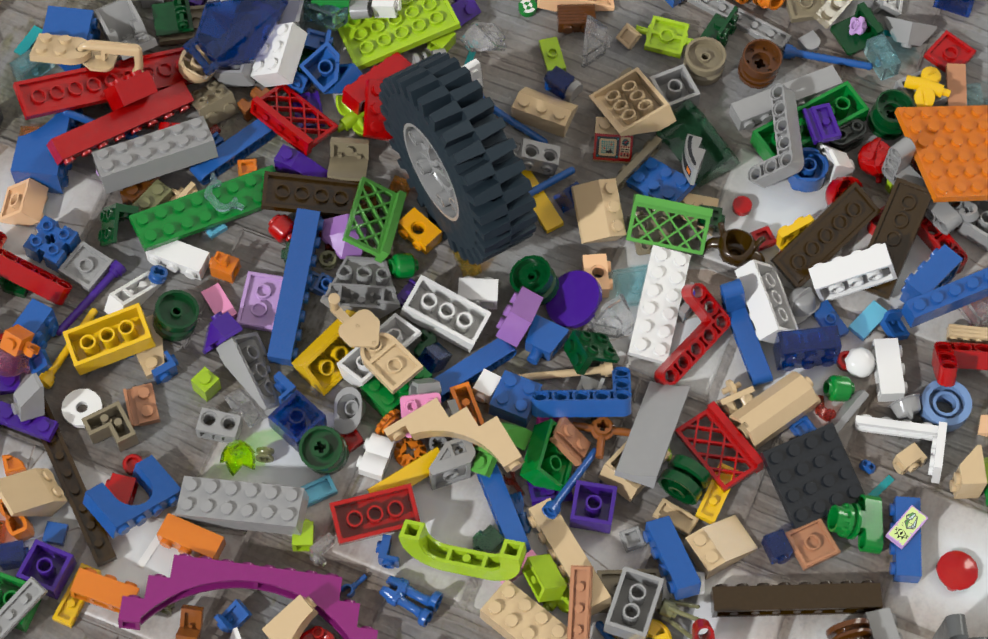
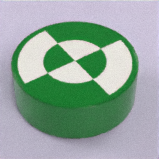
[518,0,537,17]

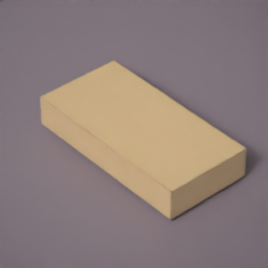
[653,498,699,536]

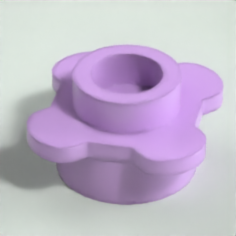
[849,16,867,35]

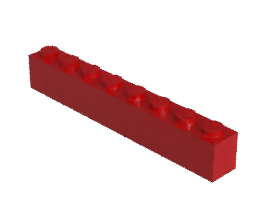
[46,81,194,166]

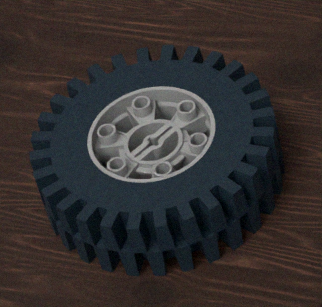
[379,52,537,265]

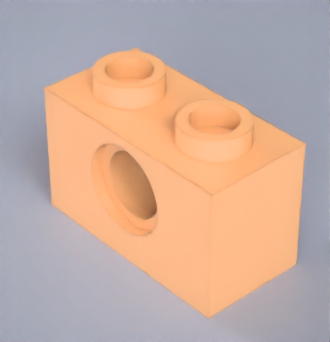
[582,254,613,298]

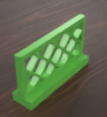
[342,177,407,263]
[626,194,713,255]

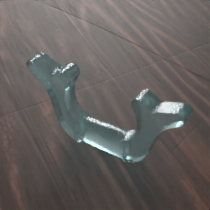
[204,173,244,212]

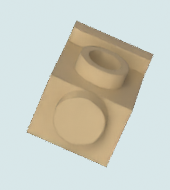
[892,442,928,475]

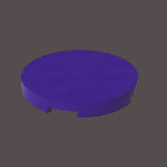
[546,270,602,329]

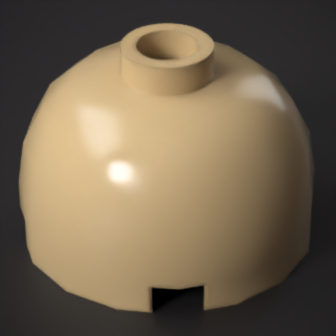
[178,45,218,84]

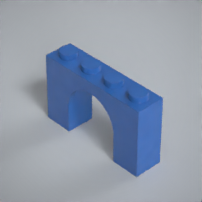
[83,455,181,539]

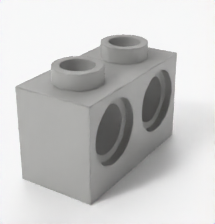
[518,138,561,176]
[195,407,243,446]

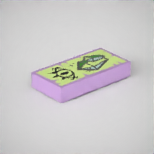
[885,505,928,550]

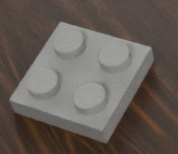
[58,241,114,293]

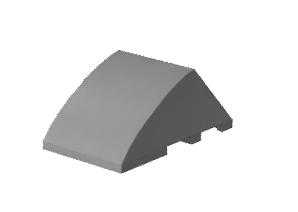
[320,256,400,319]

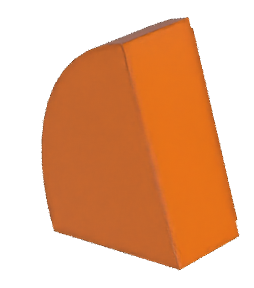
[2,455,27,476]

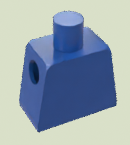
[525,314,569,365]

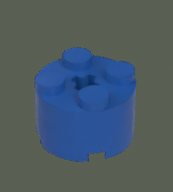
[787,147,829,192]

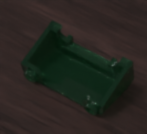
[654,99,741,188]

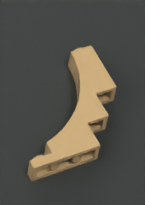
[384,397,525,473]
[262,595,318,639]

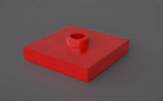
[923,30,977,73]

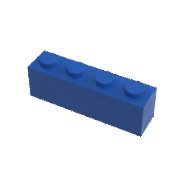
[889,496,922,583]
[643,516,701,601]

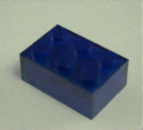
[773,325,842,371]

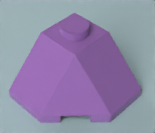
[321,214,366,260]

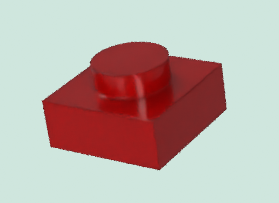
[750,225,777,251]
[340,428,365,454]

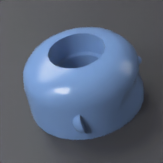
[919,380,972,432]

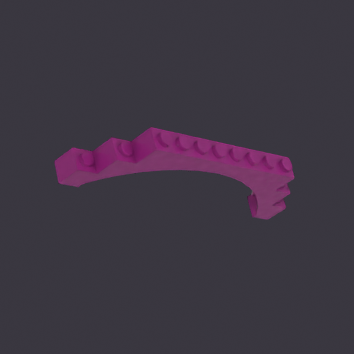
[118,553,378,639]

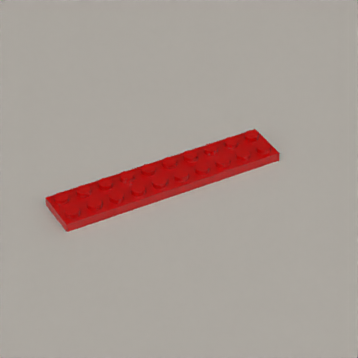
[13,45,195,120]

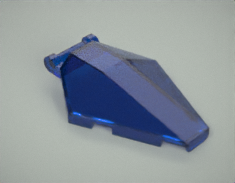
[183,0,288,76]

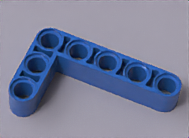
[720,279,773,387]
[531,367,632,418]

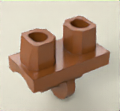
[237,86,271,122]

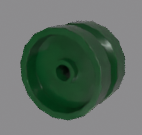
[510,255,559,306]
[153,290,199,341]
[299,425,349,475]
[658,454,712,505]

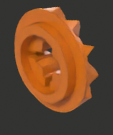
[375,409,401,436]
[394,438,427,467]

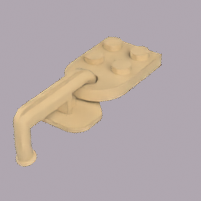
[29,33,144,72]
[328,293,423,394]

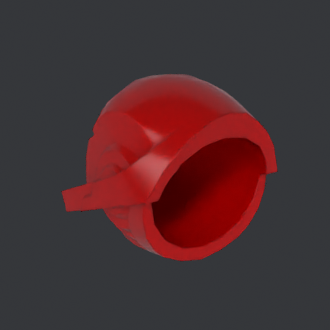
[857,137,890,183]

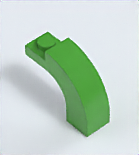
[471,422,533,478]

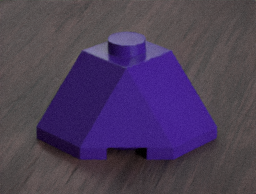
[202,311,243,355]

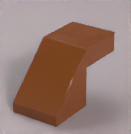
[176,604,204,639]

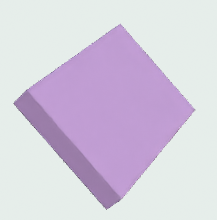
[236,271,283,332]

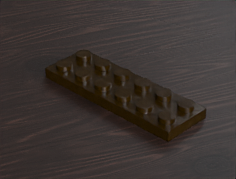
[261,171,381,221]
[863,177,932,300]
[770,182,881,288]

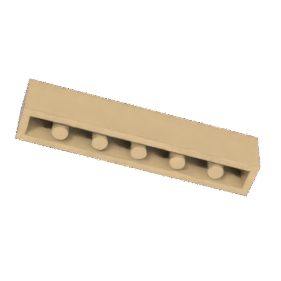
[527,498,611,616]

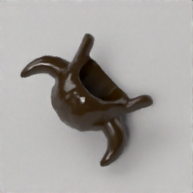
[703,222,766,267]

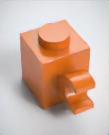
[208,251,241,284]
[0,324,40,358]

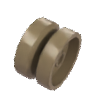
[683,36,726,86]

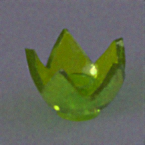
[220,440,256,476]

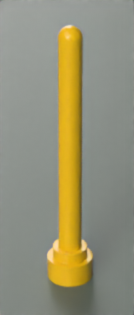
[39,308,98,389]

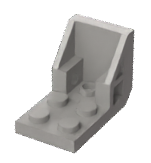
[93,0,158,60]
[429,399,476,490]

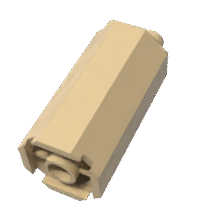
[729,371,821,450]

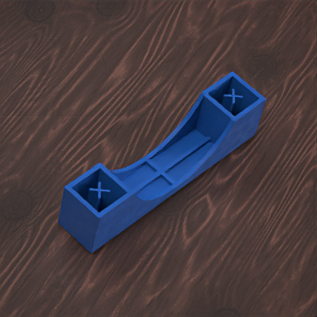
[10,6,101,194]

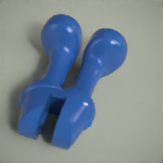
[379,575,443,627]

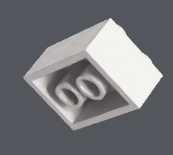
[250,22,308,87]

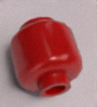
[268,214,294,243]

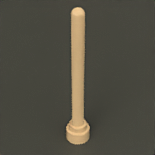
[518,362,613,381]

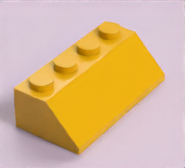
[291,310,356,396]

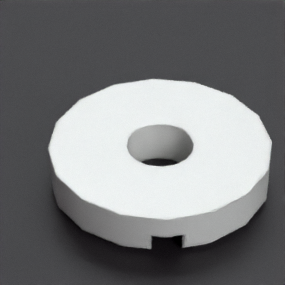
[61,389,103,428]

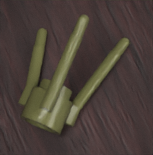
[658,598,701,639]

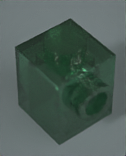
[472,524,505,554]

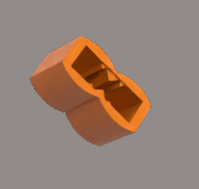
[0,499,35,543]

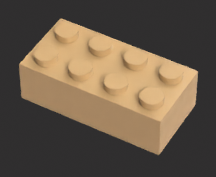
[480,580,568,639]

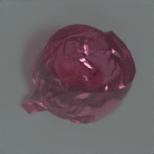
[0,339,30,377]

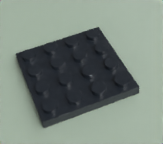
[760,422,865,529]

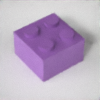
[496,286,543,348]

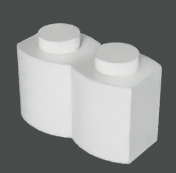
[356,433,396,481]

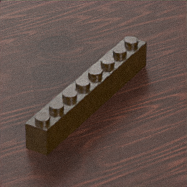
[710,580,883,618]

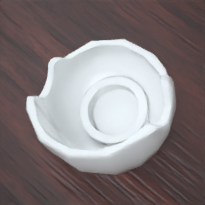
[845,347,875,378]

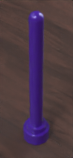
[56,260,127,336]

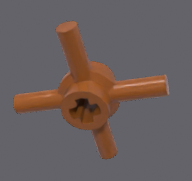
[572,417,631,459]

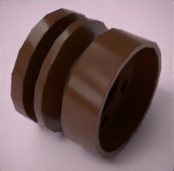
[738,39,782,89]
[826,618,873,639]

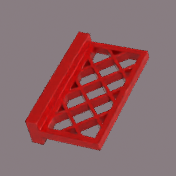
[250,85,338,156]
[675,401,764,492]

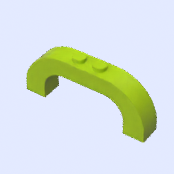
[398,519,527,581]

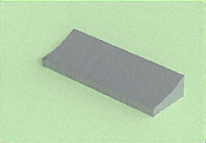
[614,381,691,489]

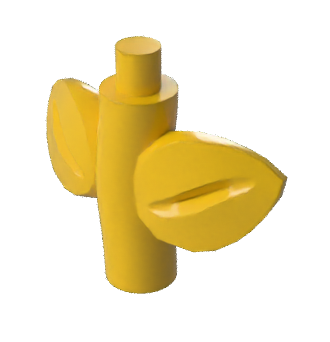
[904,66,951,107]

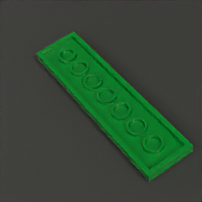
[129,165,276,252]

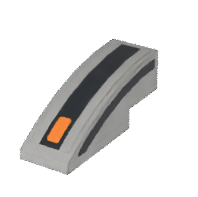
[682,134,706,186]

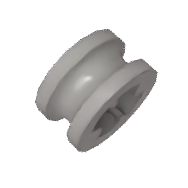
[429,437,447,450]

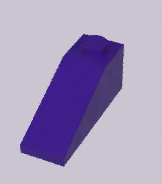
[274,144,328,178]

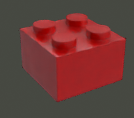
[103,69,158,111]

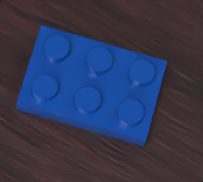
[626,157,696,202]

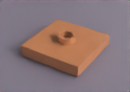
[783,518,841,571]

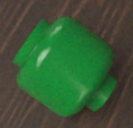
[388,253,419,279]
[823,375,855,402]

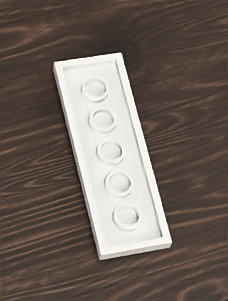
[627,245,691,364]

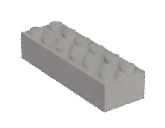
[91,116,218,194]
[175,476,309,535]

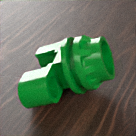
[827,494,883,554]

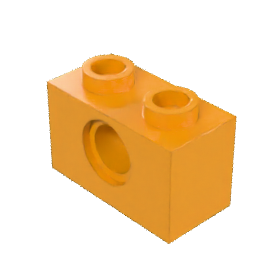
[398,207,442,255]

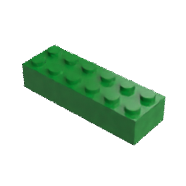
[750,81,869,161]

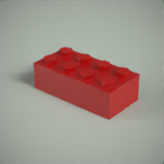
[329,483,420,546]

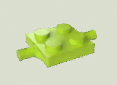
[636,15,694,58]

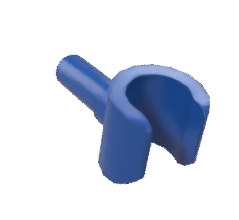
[341,574,367,598]

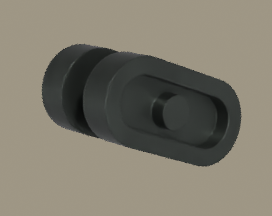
[828,119,867,153]

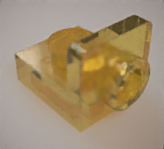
[453,251,482,277]

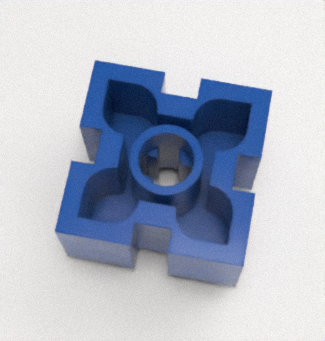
[23,215,81,273]

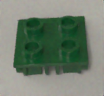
[151,0,194,37]

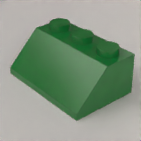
[520,419,573,491]

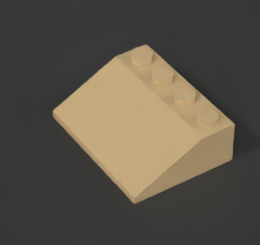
[589,67,677,136]

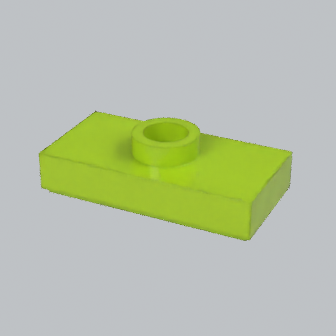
[538,36,566,75]

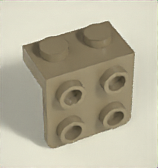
[191,81,240,128]
[327,137,370,182]
[627,209,675,255]

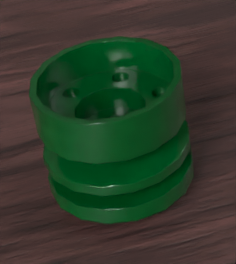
[867,89,915,140]

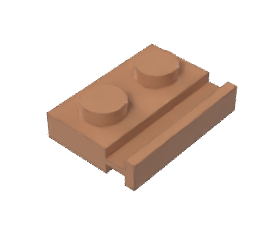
[123,383,160,428]
[550,417,591,466]

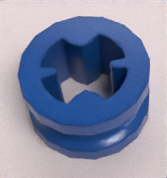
[148,265,168,285]

